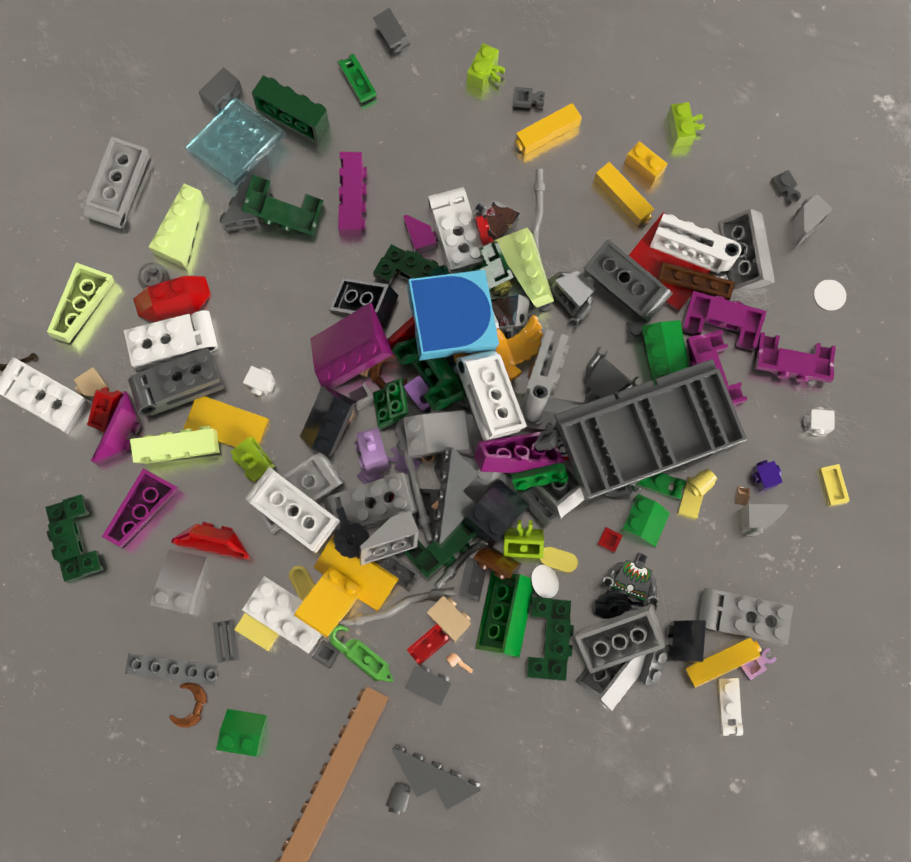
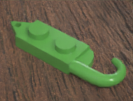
[329,625,393,682]

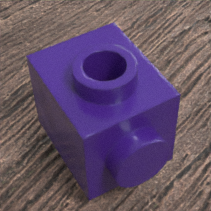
[752,460,783,491]

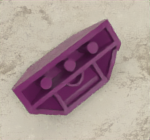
[91,391,141,466]

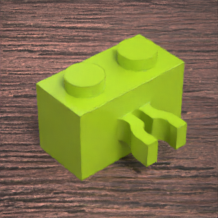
[466,43,505,90]
[667,102,705,147]
[230,436,276,482]
[504,520,544,558]

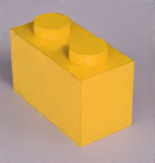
[624,141,668,185]

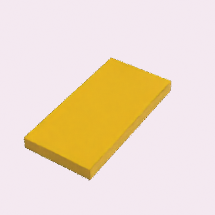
[183,396,269,448]
[313,535,399,612]

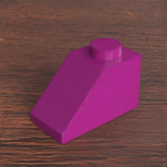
[403,215,439,254]

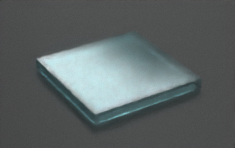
[185,97,286,186]

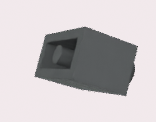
[199,67,242,113]
[405,664,451,705]

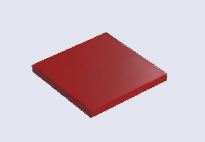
[625,212,710,312]

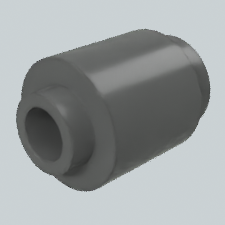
[385,782,411,815]

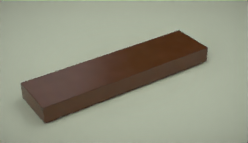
[657,262,735,301]

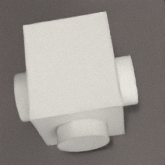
[243,366,275,396]
[803,407,834,436]

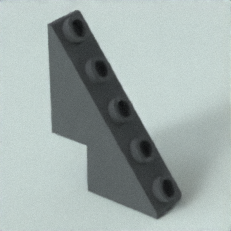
[220,148,274,230]
[432,447,478,543]
[125,653,217,685]
[392,744,481,810]

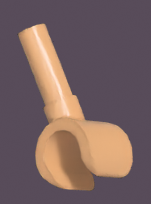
[446,653,473,673]

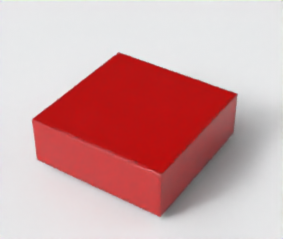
[597,527,623,553]

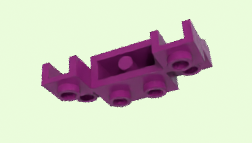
[682,291,767,351]
[686,330,748,405]
[755,332,836,383]

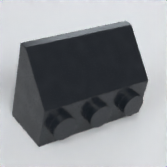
[300,385,357,457]

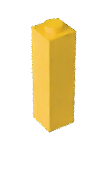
[514,103,582,155]
[594,162,654,227]
[685,637,762,688]

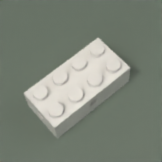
[242,576,323,654]

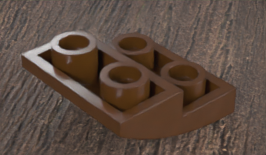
[473,545,522,579]

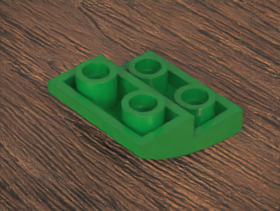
[373,378,408,429]

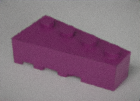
[338,152,367,236]
[474,431,564,473]
[102,468,179,548]

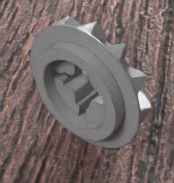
[137,262,168,289]

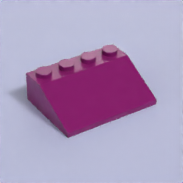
[310,303,394,389]

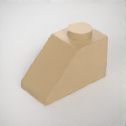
[74,367,111,400]

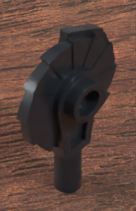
[334,507,370,559]
[594,589,645,619]

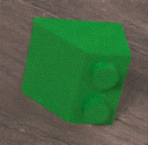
[620,494,670,548]
[216,709,267,757]

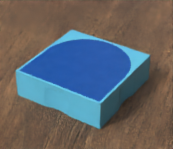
[407,270,499,361]

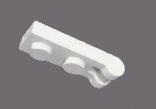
[717,678,743,736]

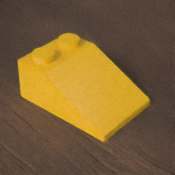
[294,567,363,638]

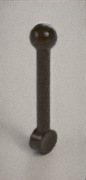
[0,353,38,371]

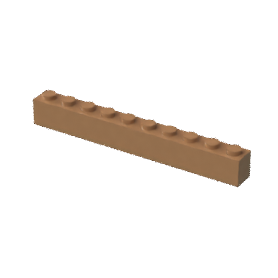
[275,687,389,862]

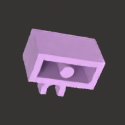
[354,428,389,475]

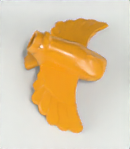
[453,315,543,381]

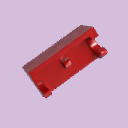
[87,387,123,432]
[407,624,449,666]

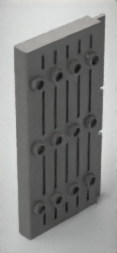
[554,359,747,501]

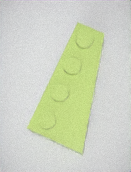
[149,183,204,270]
[494,227,554,308]
[47,263,115,344]
[130,426,220,464]

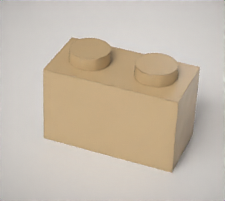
[427,596,471,642]

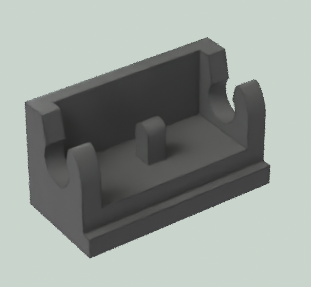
[373,8,410,51]
[415,489,438,530]
[379,555,420,592]
[459,557,486,602]

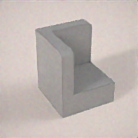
[348,381,374,411]

